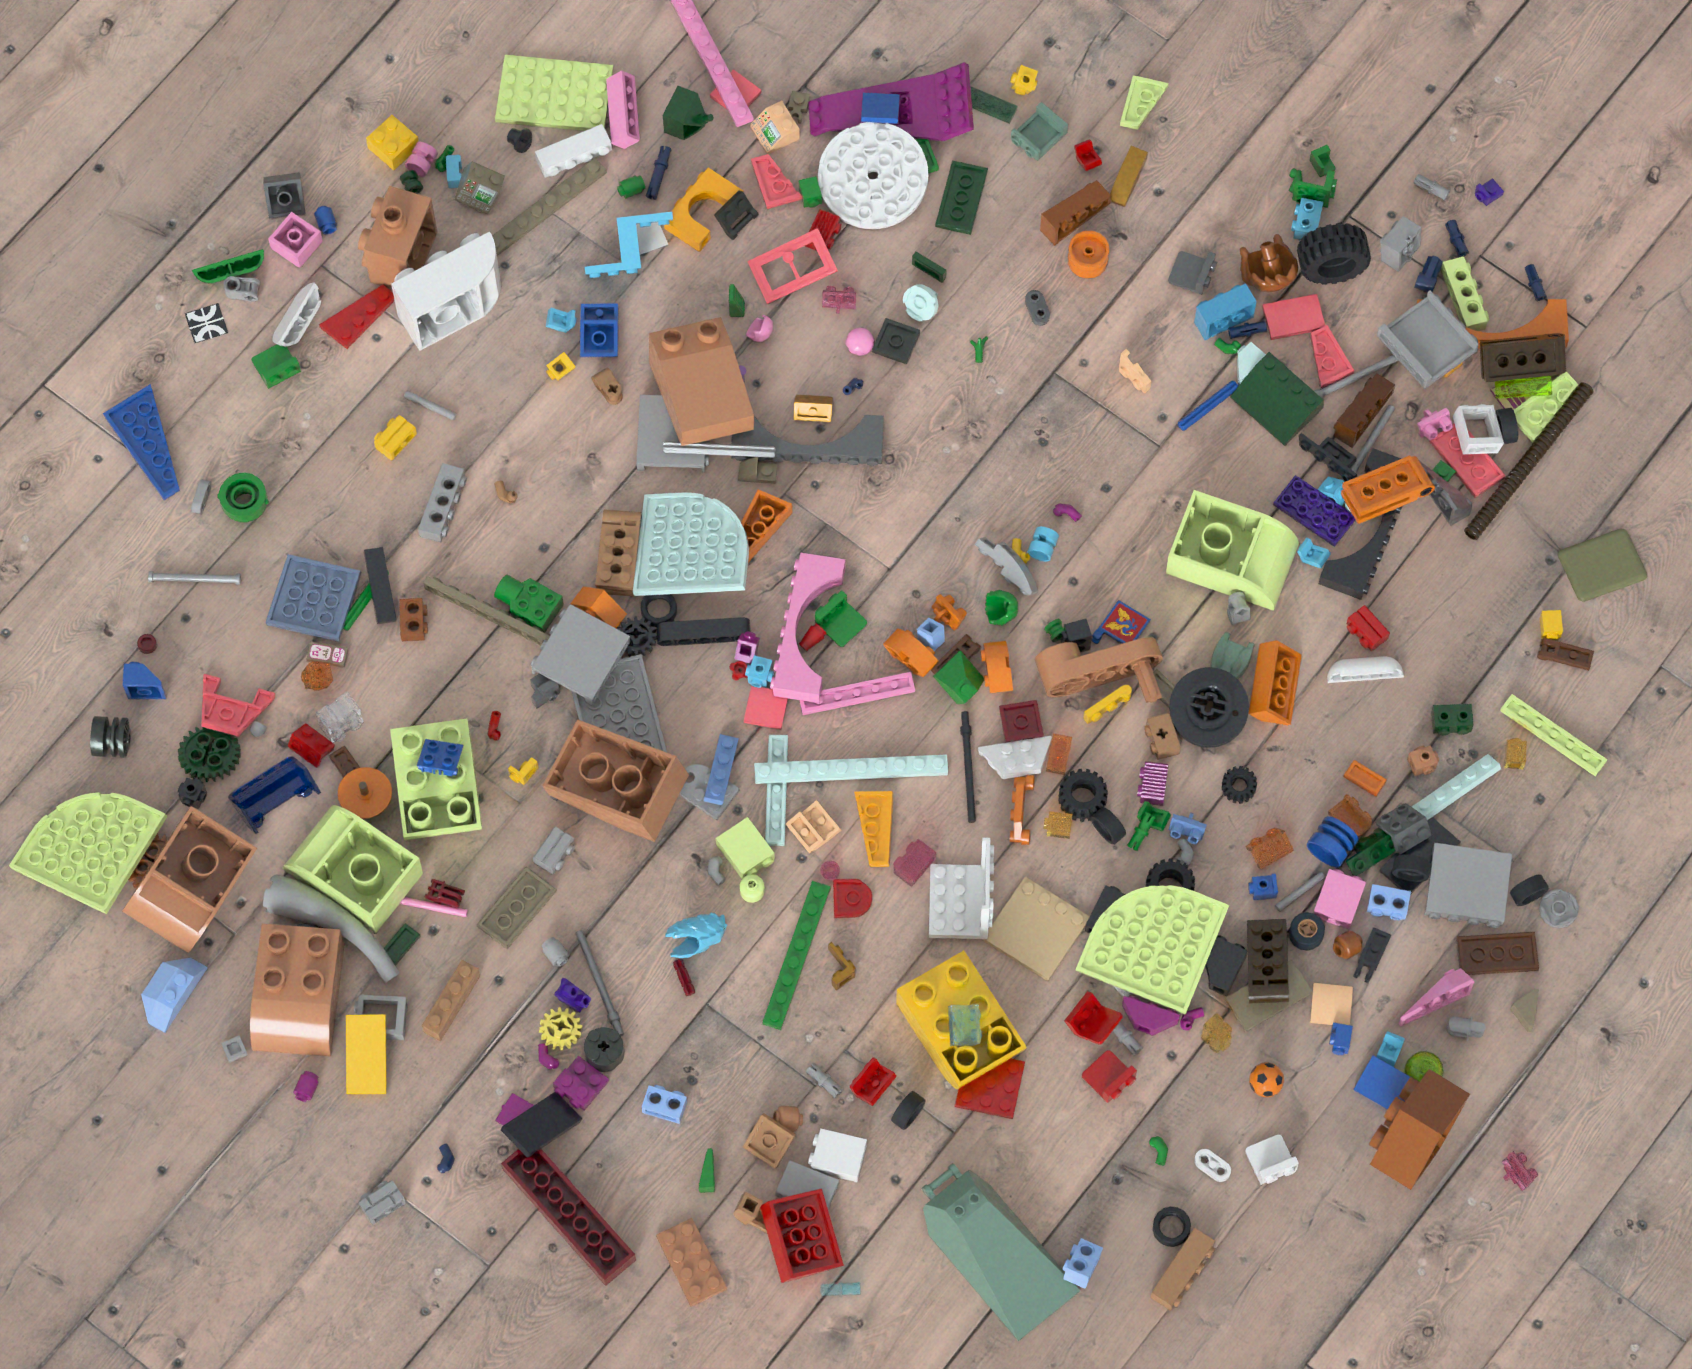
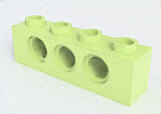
[1441,257,1489,331]

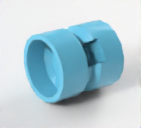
[1027,526,1059,562]

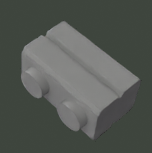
[533,827,575,874]
[358,1180,406,1225]

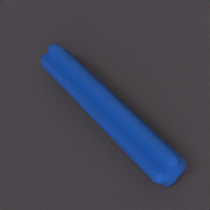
[1178,381,1238,431]

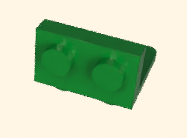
[1292,170,1337,208]
[251,344,301,389]
[815,590,867,647]

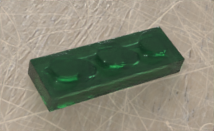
[970,86,1018,124]

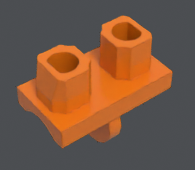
[932,594,967,631]

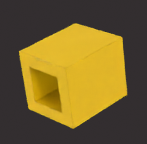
[1539,610,1563,641]

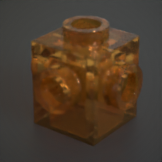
[301,662,333,691]

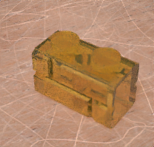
[1201,1014,1233,1053]

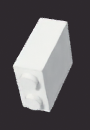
[808,1128,867,1182]

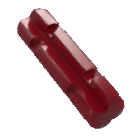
[673,959,695,996]

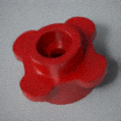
[729,661,748,681]

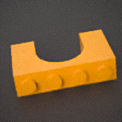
[664,167,744,252]

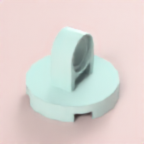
[903,284,938,321]

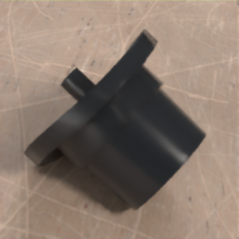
[507,128,532,153]

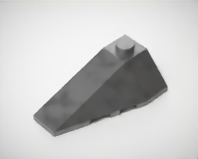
[1419,460,1472,526]

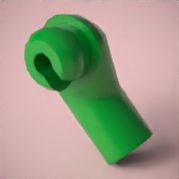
[435,145,455,172]
[1214,338,1241,354]
[1149,1136,1168,1166]

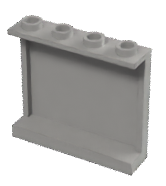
[1377,290,1478,389]
[636,395,710,473]
[531,604,630,705]
[1424,843,1512,928]

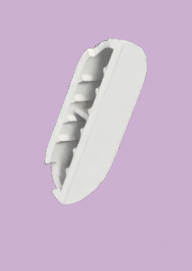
[272,283,321,347]
[1327,656,1404,683]

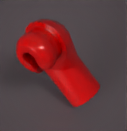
[487,711,501,741]

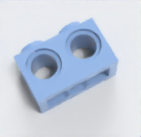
[1367,884,1411,920]
[641,1085,687,1124]
[1062,1238,1103,1288]

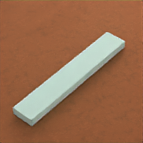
[765,735,788,846]

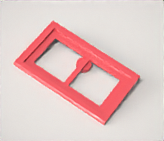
[747,228,838,304]

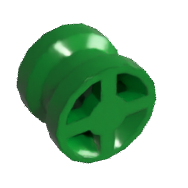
[1044,619,1064,642]

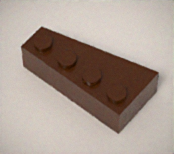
[1333,373,1395,448]

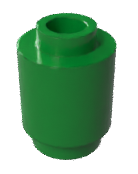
[617,175,646,199]

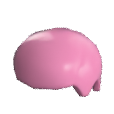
[746,315,773,342]
[845,327,875,356]

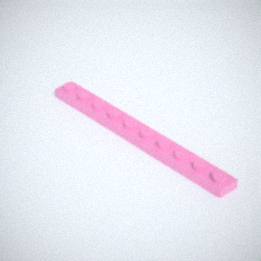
[670,0,754,127]

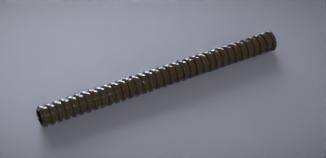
[1464,382,1594,540]

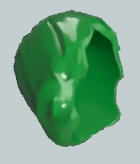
[985,590,1018,626]

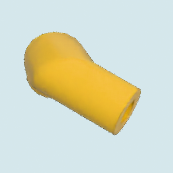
[1012,538,1030,564]

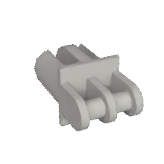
[1447,1016,1486,1041]

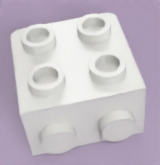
[1245,1135,1299,1185]

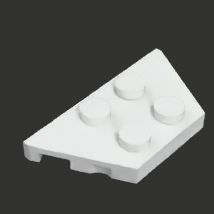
[978,736,1052,779]

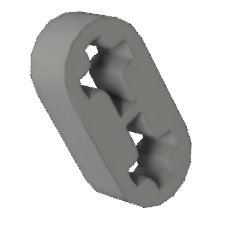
[191,479,211,514]

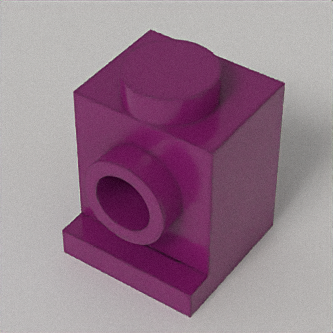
[734,632,760,664]

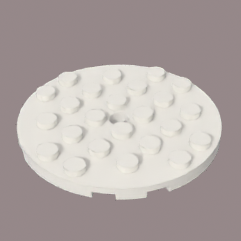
[818,122,928,229]

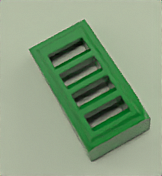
[729,284,745,317]
[699,1148,715,1193]

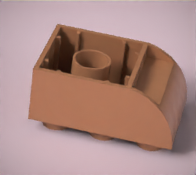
[122,806,257,953]

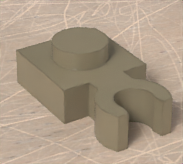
[788,91,810,124]

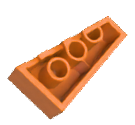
[741,489,793,563]

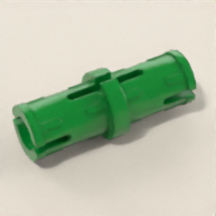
[1127,811,1157,851]

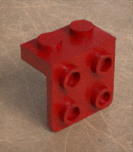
[1064,991,1123,1045]
[1082,1050,1137,1103]

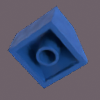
[123,662,166,699]

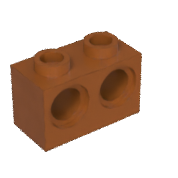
[399,598,428,642]

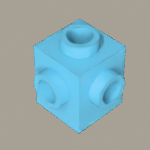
[745,655,774,688]

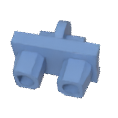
[1168,812,1207,845]

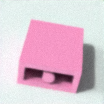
[1314,869,1366,930]

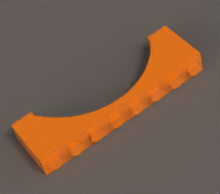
[1416,299,1569,349]

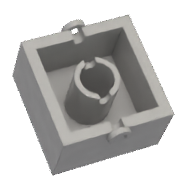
[1380,216,1421,272]

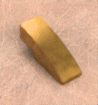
[1110,146,1148,207]

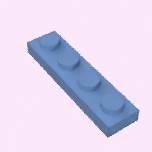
[704,734,739,806]

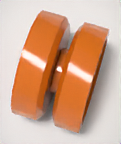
[1068,231,1109,278]

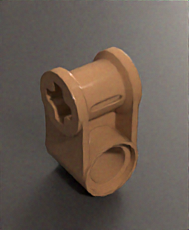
[591,367,622,405]

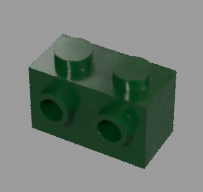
[1431,704,1474,735]

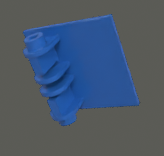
[417,739,464,777]

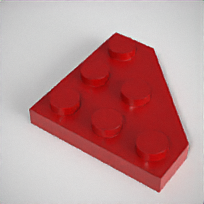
[955,1058,1025,1119]

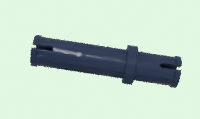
[646,146,672,200]

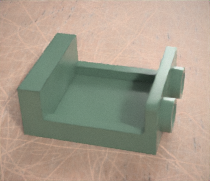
[1011,102,1068,161]

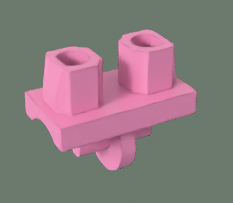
[1417,408,1453,441]

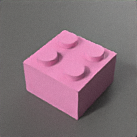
[268,212,323,268]

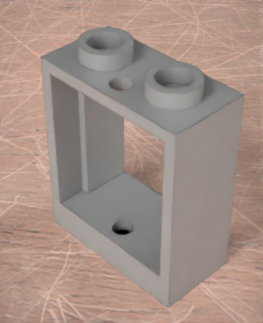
[354,995,408,1040]

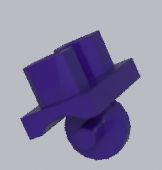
[554,978,591,1013]

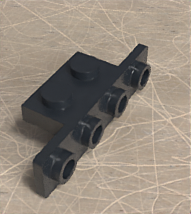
[1299,433,1357,482]

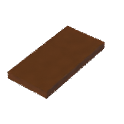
[1456,932,1539,975]

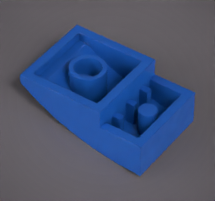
[580,303,619,357]

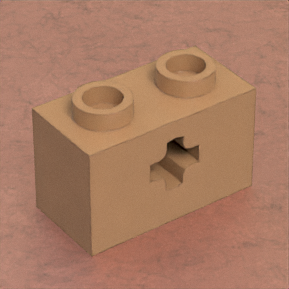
[1144,713,1181,760]

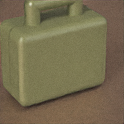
[1558,528,1647,602]

